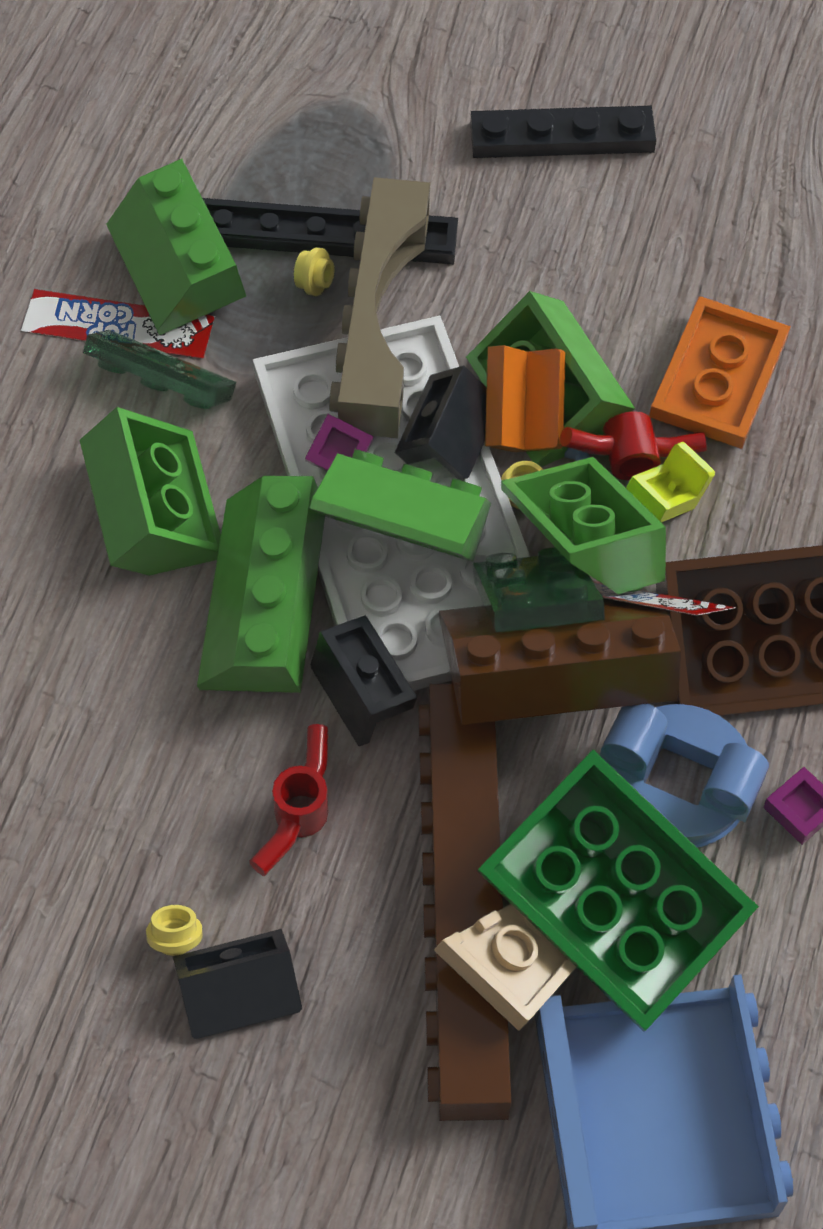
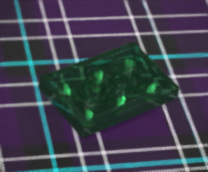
[473,547,605,632]

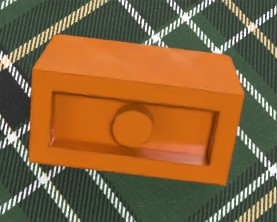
[485,345,566,452]

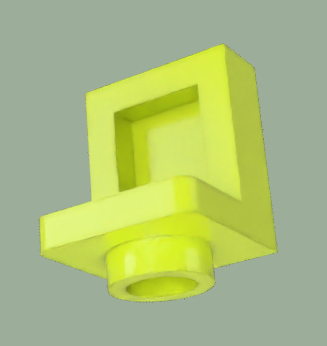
[626,442,715,523]

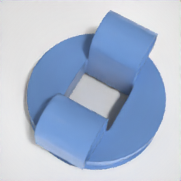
[600,704,769,848]

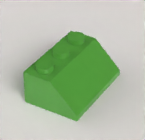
[106,158,247,336]
[466,291,635,467]
[80,407,221,576]
[309,449,491,562]
[501,457,666,594]

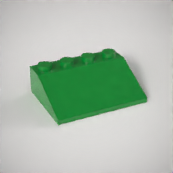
[477,749,759,1032]

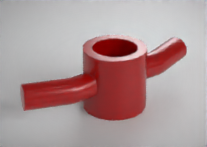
[560,411,707,481]
[249,724,328,876]

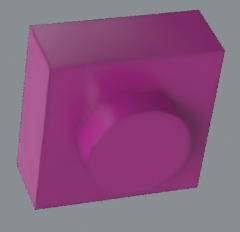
[305,414,374,472]
[763,767,823,845]

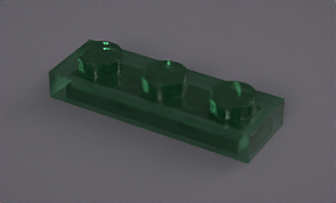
[83,330,237,409]

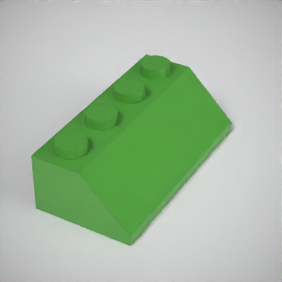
[197,476,325,693]

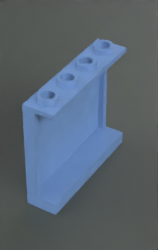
[535,974,793,1229]

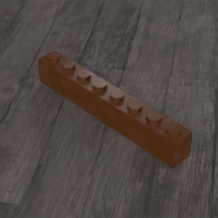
[418,684,511,1121]

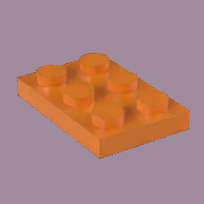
[649,296,791,449]

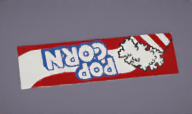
[21,289,215,359]
[541,579,735,615]

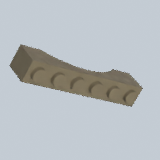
[329,177,430,438]

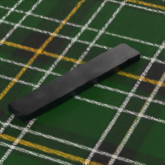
[202,198,458,265]

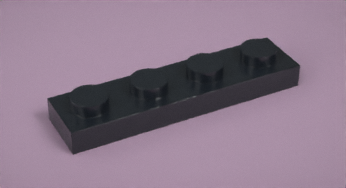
[470,105,656,158]

